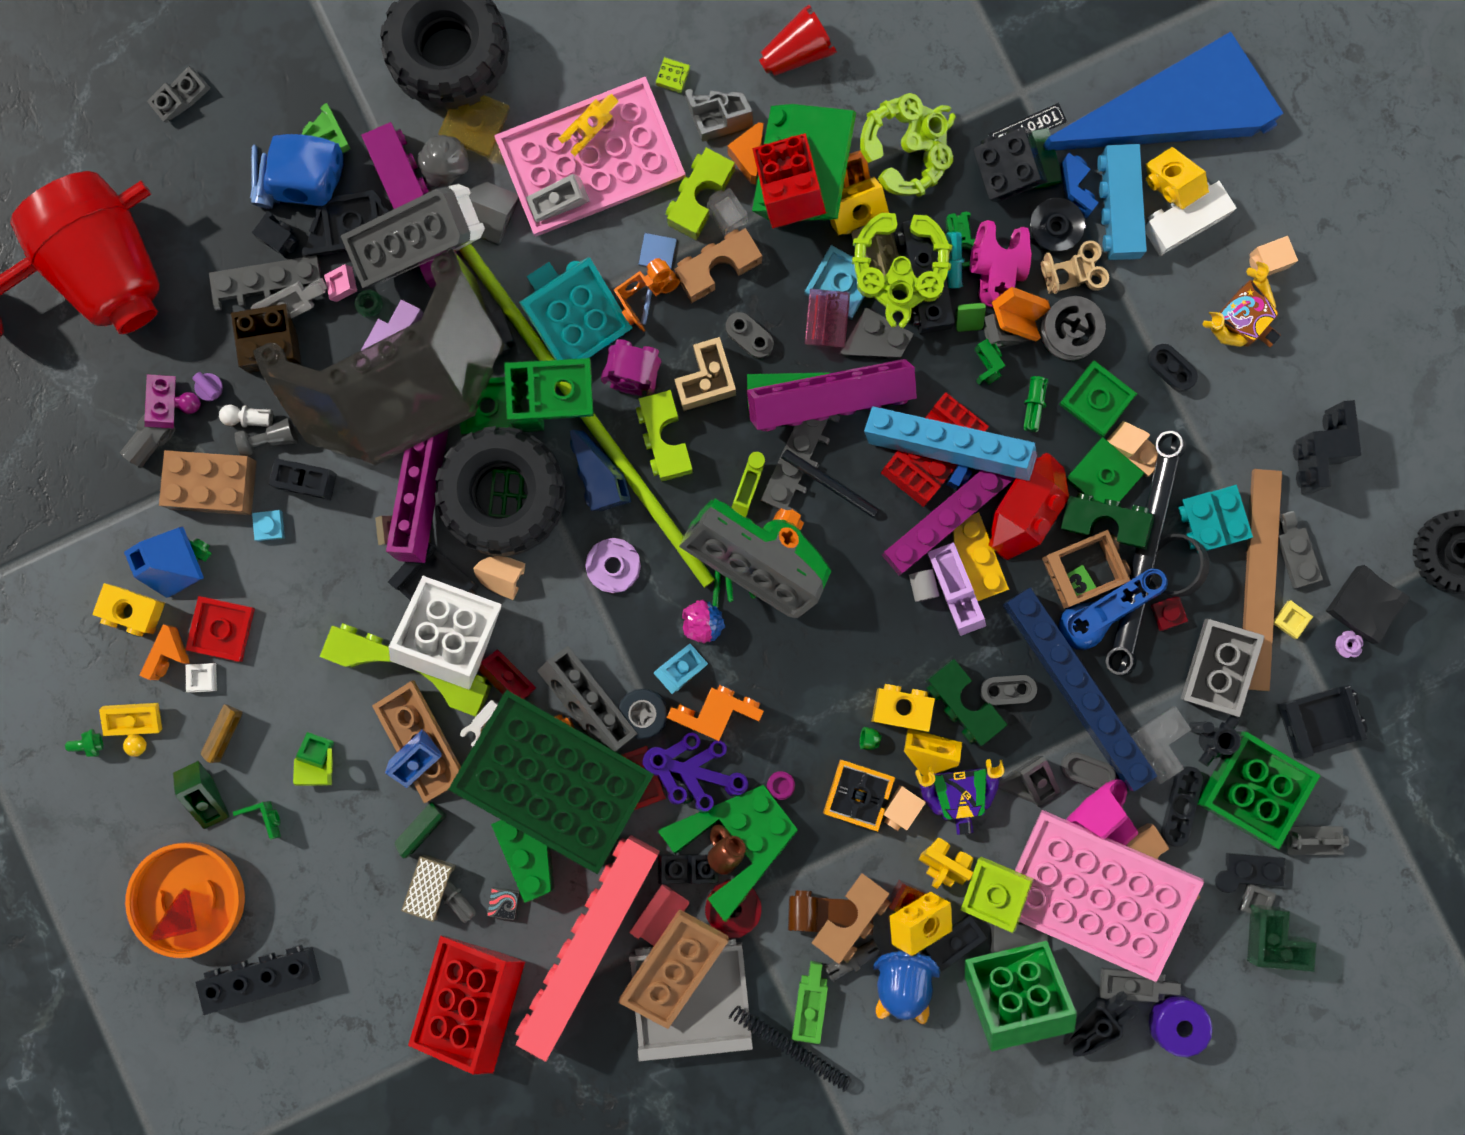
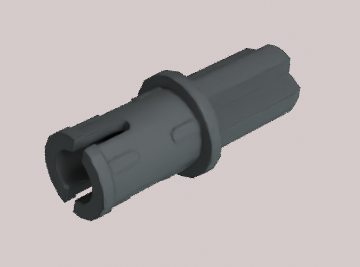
[442,880,476,923]

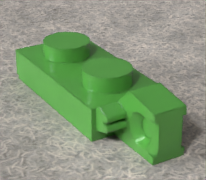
[792,961,828,1044]

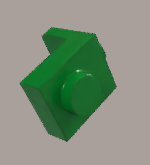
[975,339,1005,385]

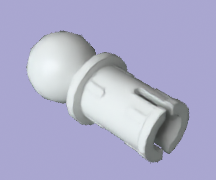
[219,404,274,428]

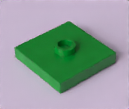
[1059,360,1137,437]
[1066,437,1144,503]

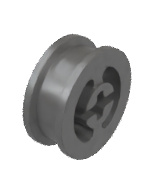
[1040,296,1106,361]

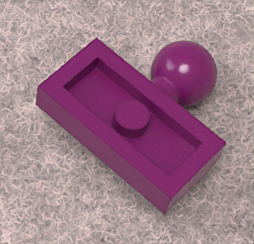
[144,374,200,428]

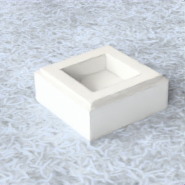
[186,663,217,693]

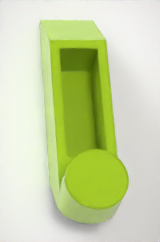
[732,452,765,517]

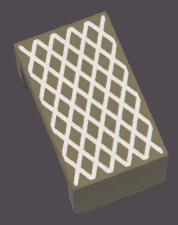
[401,854,456,922]

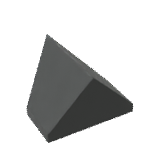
[998,756,1061,807]

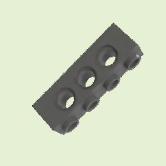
[537,646,637,751]

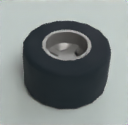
[618,689,668,739]

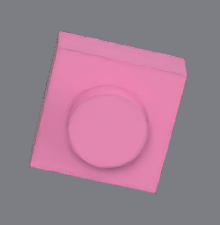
[324,264,357,302]

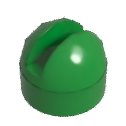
[860,727,882,750]

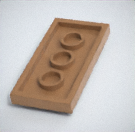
[619,909,728,1029]

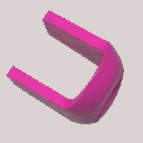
[1066,779,1138,846]

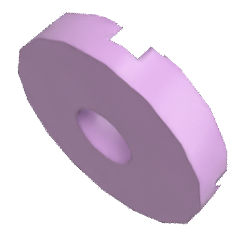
[585,538,641,593]

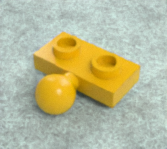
[99,703,162,757]

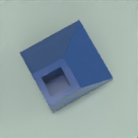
[124,527,204,598]

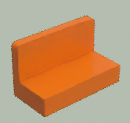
[992,286,1051,341]

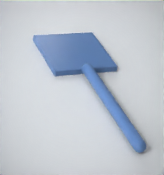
[639,233,677,325]

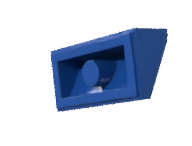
[385,729,442,788]

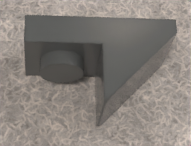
[983,314,1031,348]

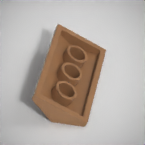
[372,680,461,803]

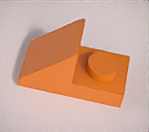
[139,624,190,681]

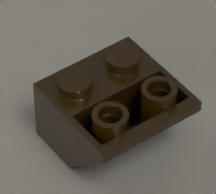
[231,304,302,373]

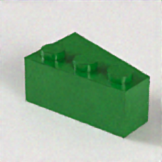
[491,820,554,903]

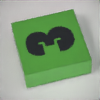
[1067,565,1097,596]

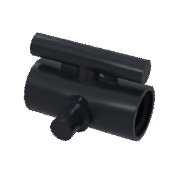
[1188,715,1241,767]

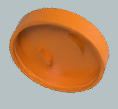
[125,842,245,958]

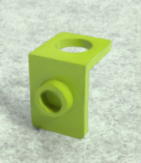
[293,748,333,786]

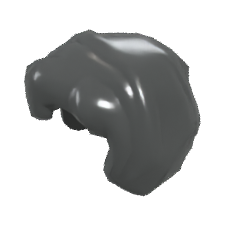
[418,135,470,187]

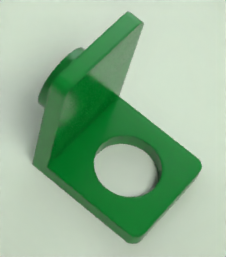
[233,801,281,840]

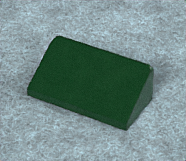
[395,802,446,859]

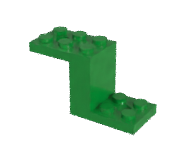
[458,358,594,436]

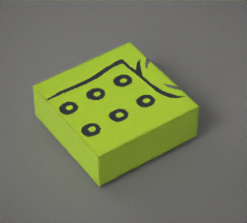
[656,57,690,94]

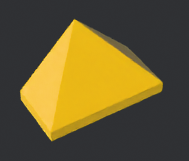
[904,728,962,776]

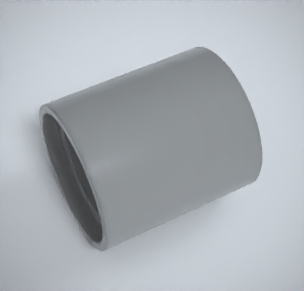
[909,569,939,602]

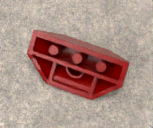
[988,453,1069,560]

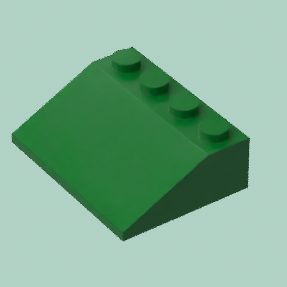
[752,104,856,221]

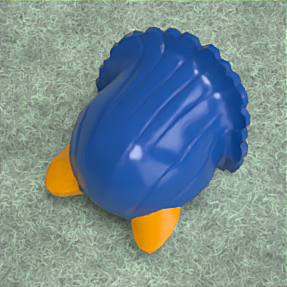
[873,951,940,1024]

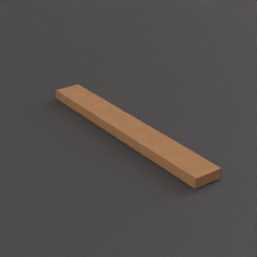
[1243,469,1282,691]

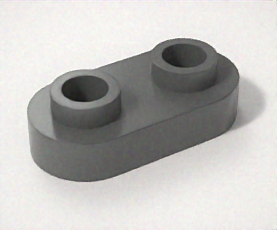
[726,312,773,359]
[980,675,1037,705]

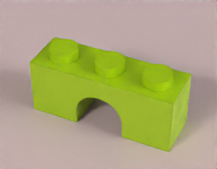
[665,147,735,241]
[636,390,693,482]

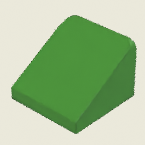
[954,303,986,332]

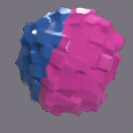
[682,600,725,644]

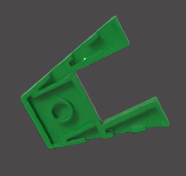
[658,785,798,922]

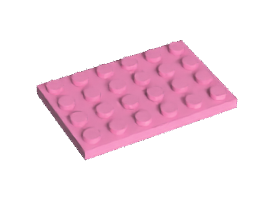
[494,76,686,237]
[1015,810,1204,982]

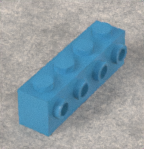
[1098,144,1147,260]

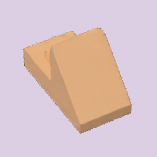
[1107,421,1164,478]

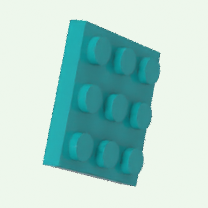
[519,257,632,360]

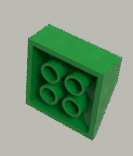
[1197,731,1321,849]
[965,941,1077,1052]

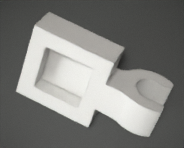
[460,700,498,747]

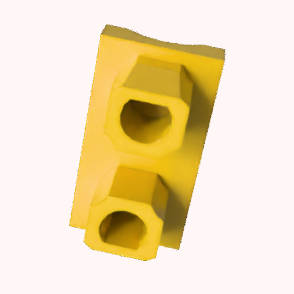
[918,838,973,889]

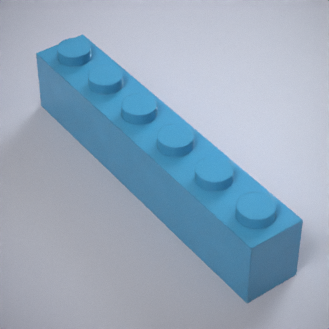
[864,406,1037,481]

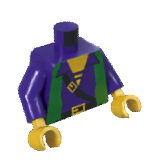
[915,759,1004,835]

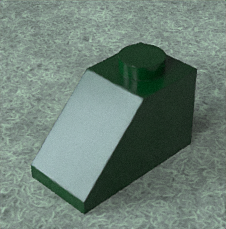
[173,761,229,829]

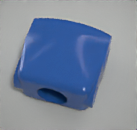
[263,134,344,206]

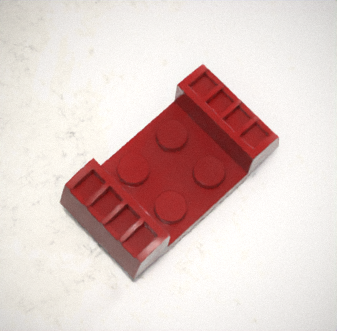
[881,392,989,507]

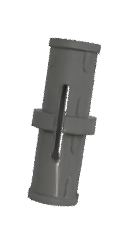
[824,939,882,982]

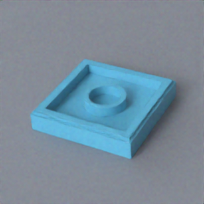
[804,245,865,320]

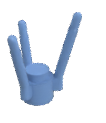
[250,145,280,209]

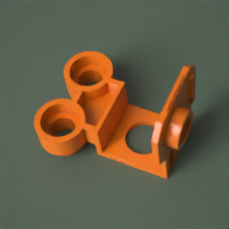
[614,258,680,332]

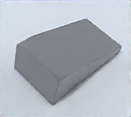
[526,174,590,223]

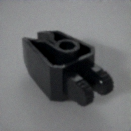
[1064,991,1140,1057]

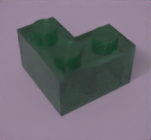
[1247,904,1316,972]

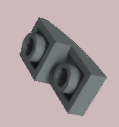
[147,66,211,122]

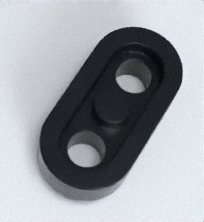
[1148,344,1198,392]

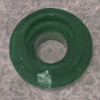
[355,290,383,317]

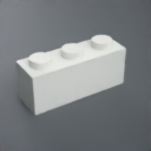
[1145,181,1236,256]

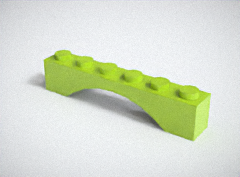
[319,623,492,717]

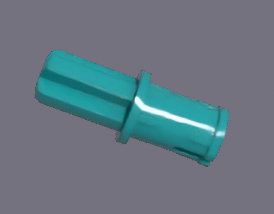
[945,232,965,288]

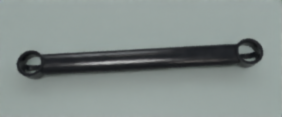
[1106,431,1186,676]

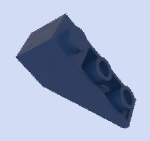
[570,430,631,511]

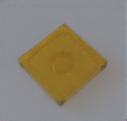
[438,95,510,158]

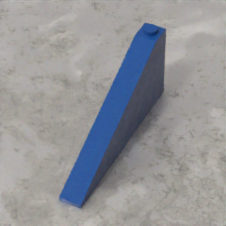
[1043,32,1283,150]

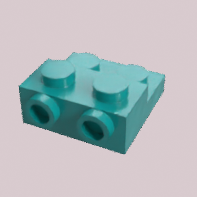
[1178,484,1253,554]

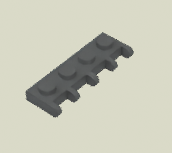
[209,255,324,311]
[760,415,841,512]

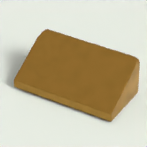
[201,704,243,763]

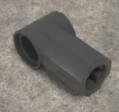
[120,414,175,468]

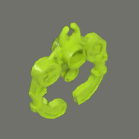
[860,93,956,197]
[852,213,952,328]

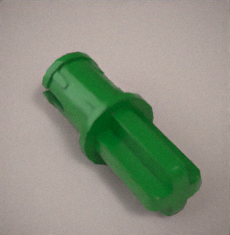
[1024,376,1048,432]

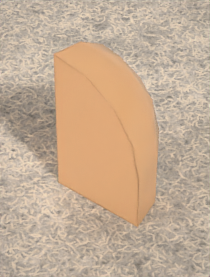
[473,556,526,600]

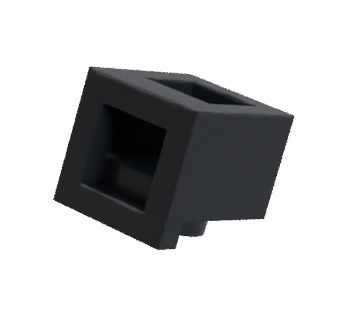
[252,211,299,258]

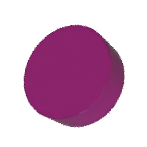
[767,771,795,800]

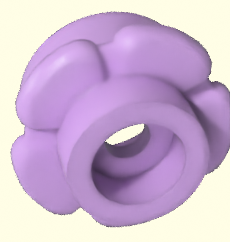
[1335,631,1364,658]

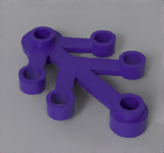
[643,733,748,812]

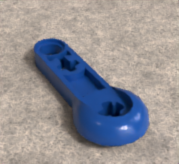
[1059,569,1168,650]

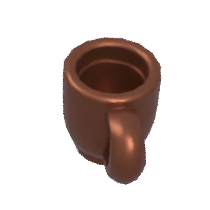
[707,825,746,875]

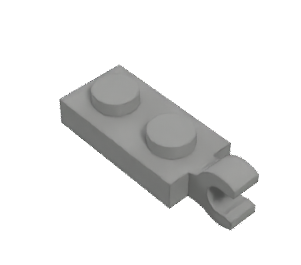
[251,278,328,318]

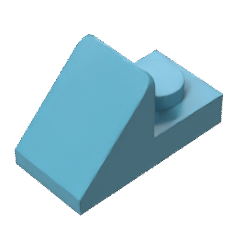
[654,644,708,694]

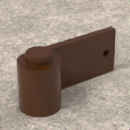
[788,890,874,935]

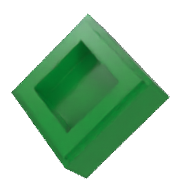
[296,732,334,769]

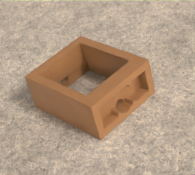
[1042,530,1131,608]

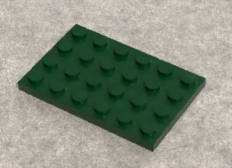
[448,690,654,875]

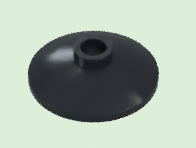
[1030,198,1085,252]

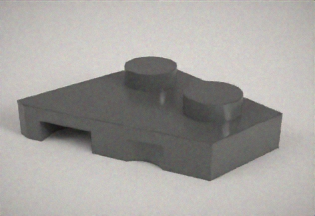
[840,308,914,359]

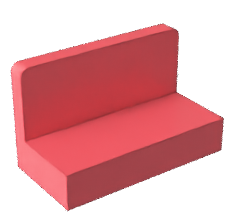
[630,884,689,946]

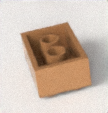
[159,450,257,515]

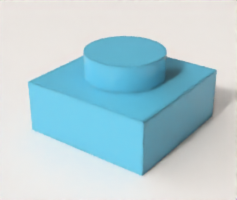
[252,510,285,541]

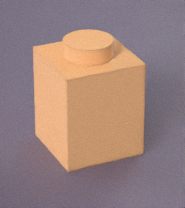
[1249,236,1298,276]
[883,785,926,831]

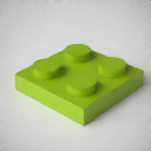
[961,857,1034,933]

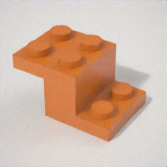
[667,685,763,741]

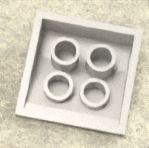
[389,576,502,689]

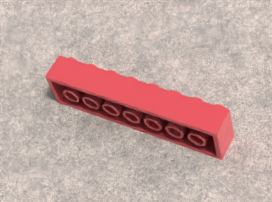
[515,835,660,1062]

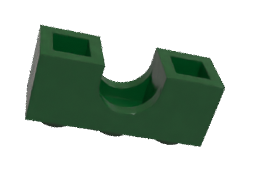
[1061,493,1154,550]
[925,659,1007,746]

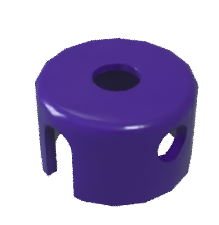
[1148,995,1213,1058]

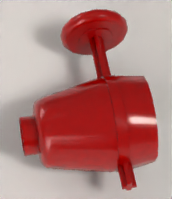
[0,171,160,338]

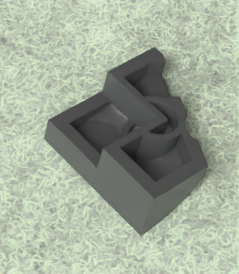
[684,89,753,142]

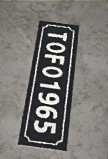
[988,103,1067,138]

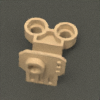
[1041,241,1109,294]

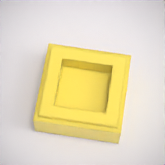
[1274,600,1313,639]

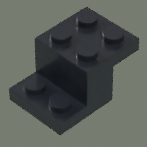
[1293,400,1361,495]

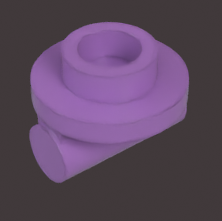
[192,372,223,401]

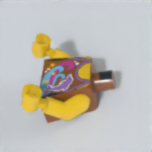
[1202,261,1281,348]

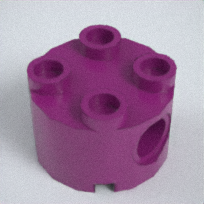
[601,339,662,396]

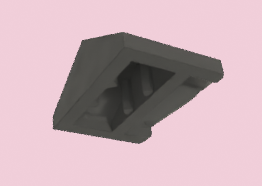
[469,182,519,245]

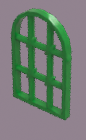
[488,467,527,518]

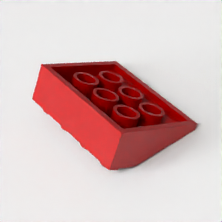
[408,936,525,1075]

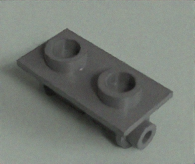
[1286,826,1349,855]

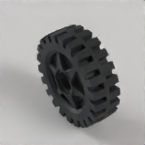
[1413,510,1465,593]

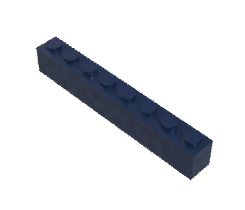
[1002,587,1157,792]

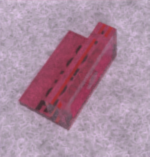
[805,289,850,348]

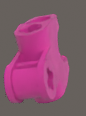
[970,220,1032,307]

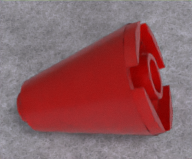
[759,4,837,76]

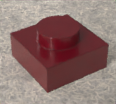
[1150,596,1188,631]

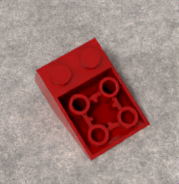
[752,133,826,228]

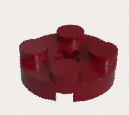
[705,880,762,938]

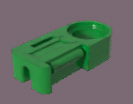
[945,212,975,269]

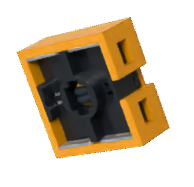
[823,759,895,831]

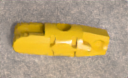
[558,94,619,156]

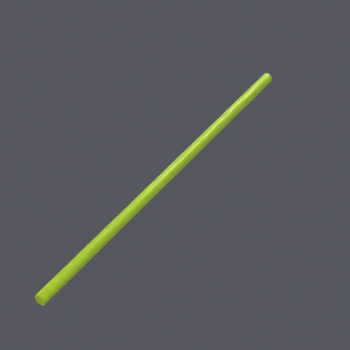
[459,244,715,588]

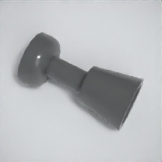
[235,417,298,457]

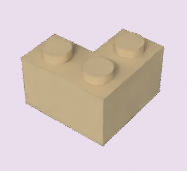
[675,337,736,411]

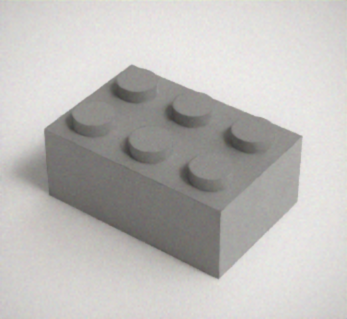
[1181,619,1265,717]

